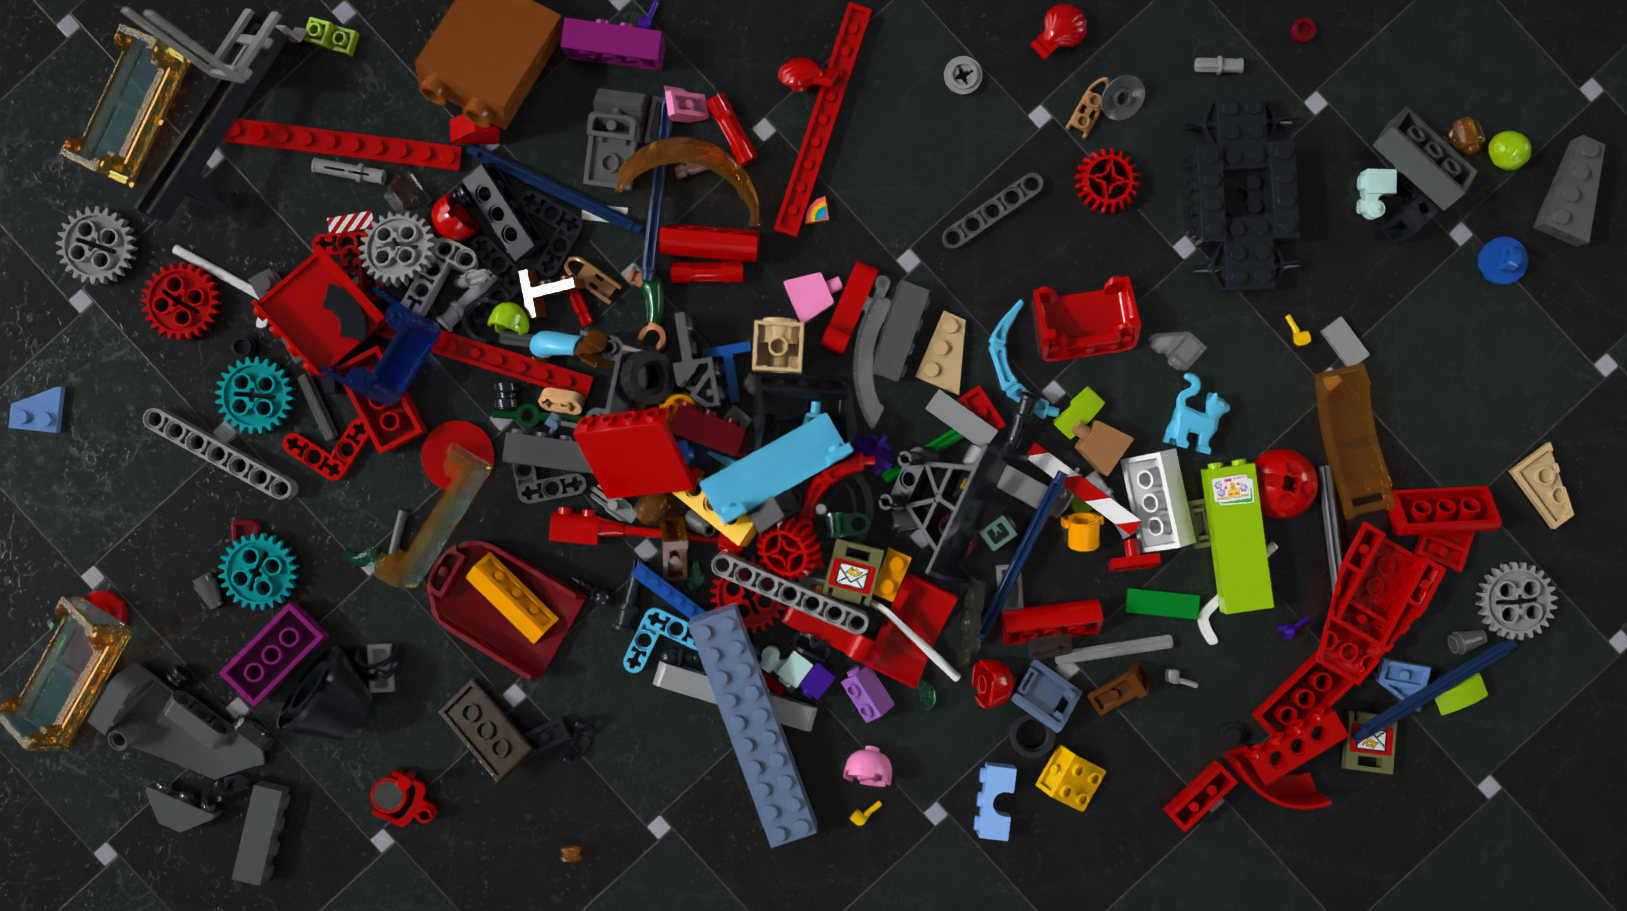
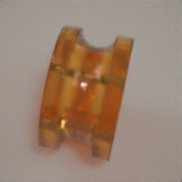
[560,845,582,862]

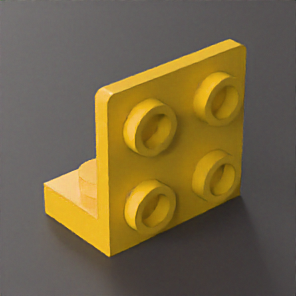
[1035,744,1106,812]

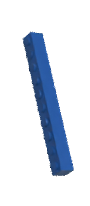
[631,561,760,657]

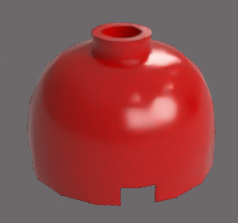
[432,193,479,242]
[972,659,1016,708]

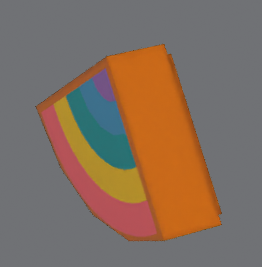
[806,196,829,224]

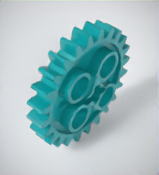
[215,356,296,434]
[218,532,299,610]

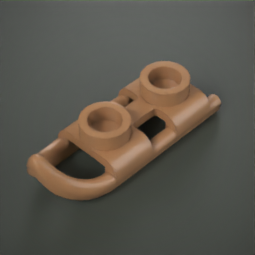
[1065,77,1110,140]
[564,256,622,305]

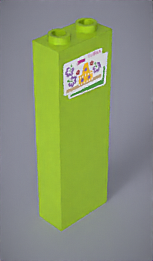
[1201,459,1274,614]

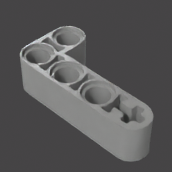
[398,237,480,327]
[962,445,1048,509]

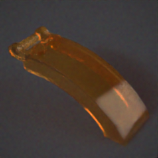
[1315,363,1396,520]

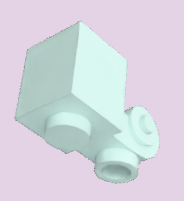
[1356,169,1397,220]
[759,646,813,688]

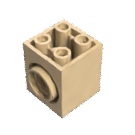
[752,317,804,374]

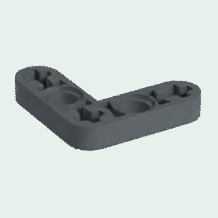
[512,463,588,503]

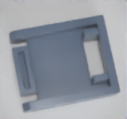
[1011,660,1082,733]

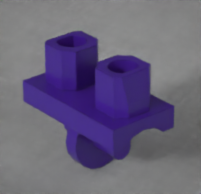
[850,433,896,476]

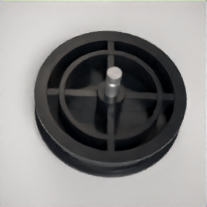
[776,459,874,562]

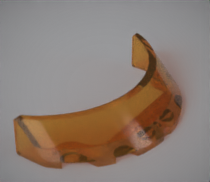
[614,137,759,228]

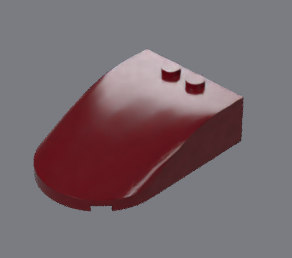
[427,541,588,680]

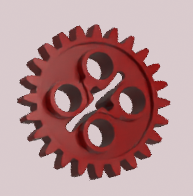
[141,262,222,341]
[710,556,788,634]

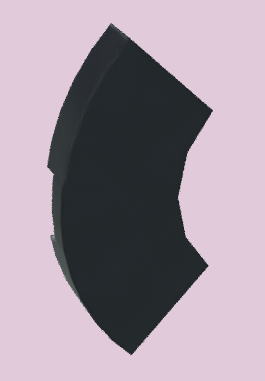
[323,283,367,343]

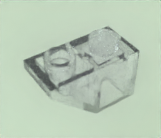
[1148,332,1207,370]

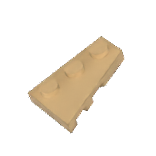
[915,311,966,396]
[1509,442,1574,529]

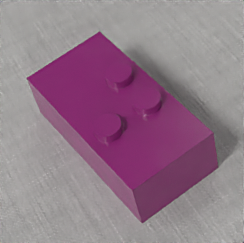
[561,18,666,71]
[219,602,330,707]

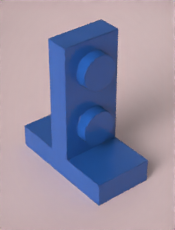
[702,341,752,404]
[676,440,712,465]

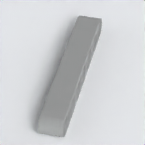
[143,408,298,500]
[711,551,869,634]
[653,660,818,731]

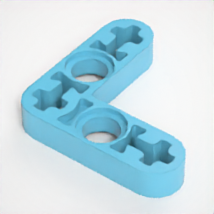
[623,607,697,673]

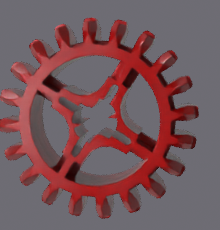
[1075,148,1140,214]
[756,516,822,581]

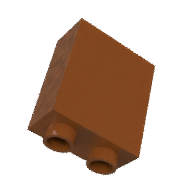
[415,0,561,130]

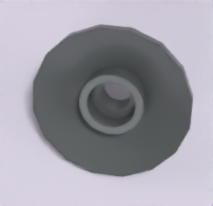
[1101,75,1145,121]

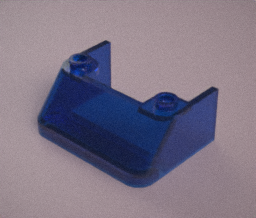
[321,286,441,406]

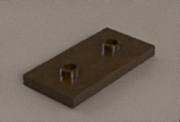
[438,679,535,783]

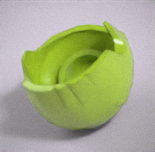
[1488,131,1532,171]
[487,302,529,335]

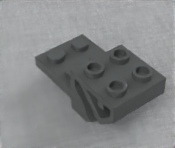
[583,88,648,191]
[673,312,726,409]

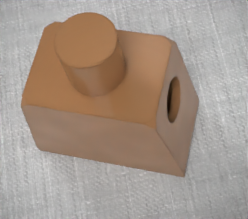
[1071,420,1134,476]

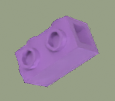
[841,665,895,723]

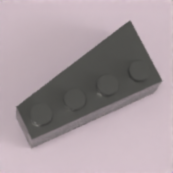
[1533,135,1605,247]

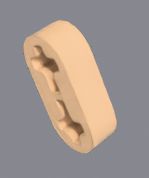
[538,388,586,415]

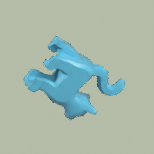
[1163,373,1230,455]

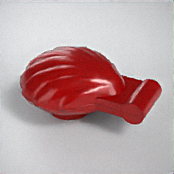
[1030,4,1087,60]
[778,58,839,92]

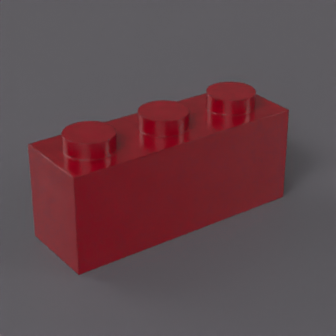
[667,400,746,456]

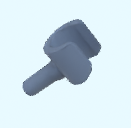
[544,412,563,439]

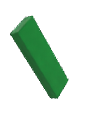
[1125,588,1200,620]

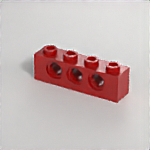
[1243,706,1349,786]

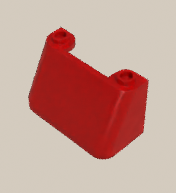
[1033,276,1141,362]

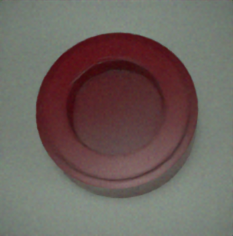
[1291,17,1317,43]

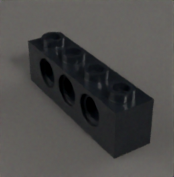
[463,162,547,261]

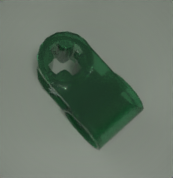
[823,512,870,538]

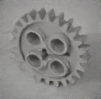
[56,206,138,285]
[359,210,438,287]
[1475,562,1558,640]

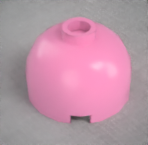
[843,746,892,787]

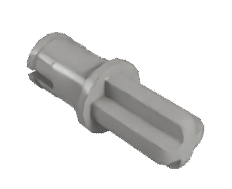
[1194,56,1244,75]
[454,269,490,289]

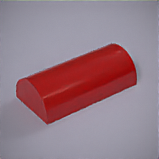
[659,223,760,263]
[1389,486,1502,536]
[1000,599,1104,646]
[1251,649,1354,745]

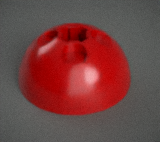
[1253,448,1318,519]

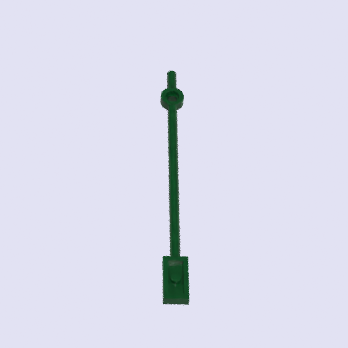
[492,404,780,446]

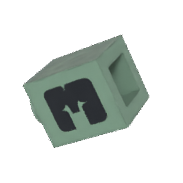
[978,514,1017,551]

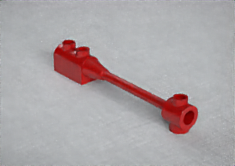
[549,507,743,557]

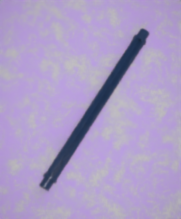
[641,92,672,282]
[466,144,644,235]
[972,470,1068,647]
[1351,639,1517,742]

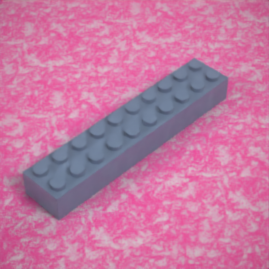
[688,602,817,848]

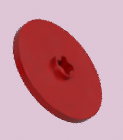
[421,421,495,492]

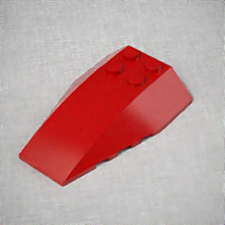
[1316,522,1447,685]

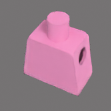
[783,272,844,325]

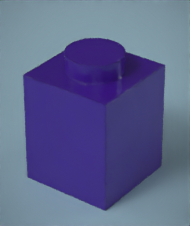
[799,660,836,700]

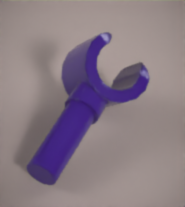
[637,0,660,30]
[1276,617,1310,639]

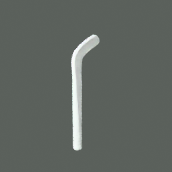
[172,245,268,328]
[1197,541,1279,645]
[870,599,961,682]

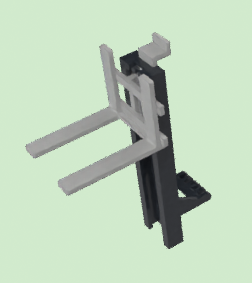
[121,7,307,225]

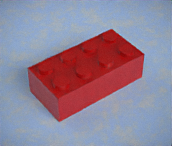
[335,345,429,454]

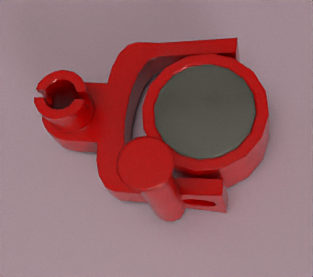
[370,767,438,827]

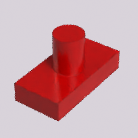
[1108,539,1161,573]

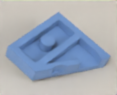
[9,387,65,433]
[1376,657,1431,712]

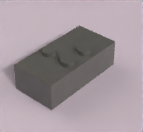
[1373,106,1478,211]

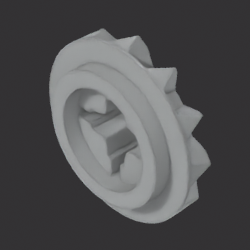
[944,56,982,95]

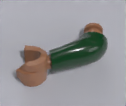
[627,266,666,353]

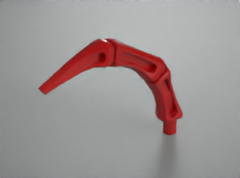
[795,452,876,569]

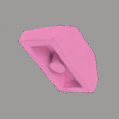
[664,86,709,123]

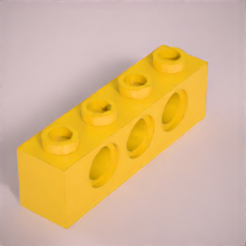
[672,465,757,547]

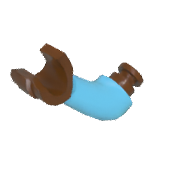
[529,331,607,367]

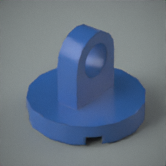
[1478,237,1528,285]

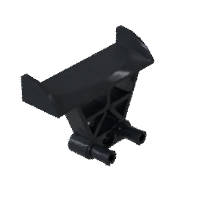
[879,442,1030,583]

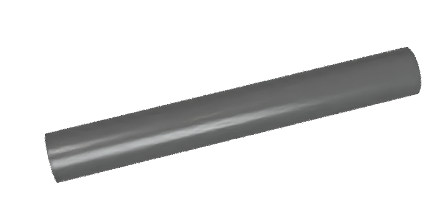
[382,510,408,581]

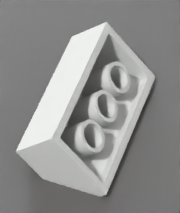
[1120,448,1196,553]

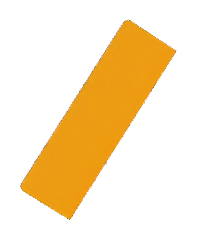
[466,552,559,644]

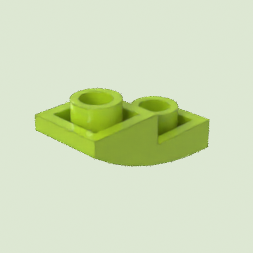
[303,17,360,56]
[1054,386,1105,440]
[1435,673,1488,716]

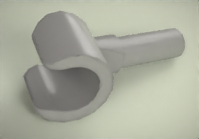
[1165,669,1198,688]

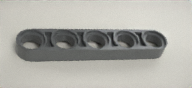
[942,173,1043,249]

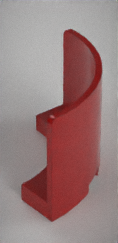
[863,572,958,688]
[1222,744,1332,809]

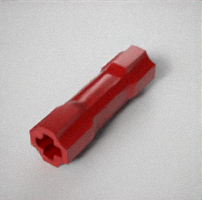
[706,92,758,167]
[670,261,744,283]

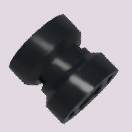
[495,383,519,408]

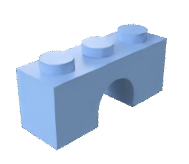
[974,762,1017,841]

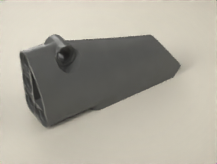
[88,662,266,780]

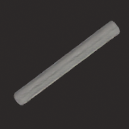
[1054,635,1173,665]

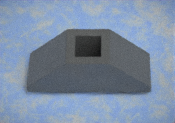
[146,782,222,832]

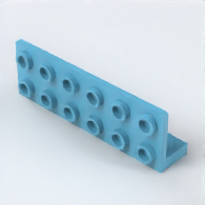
[700,413,854,526]

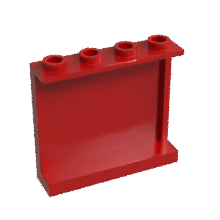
[251,244,388,378]
[573,407,700,499]

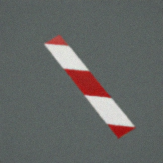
[1027,443,1142,535]

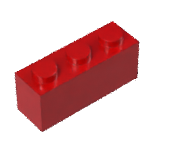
[1163,760,1238,832]

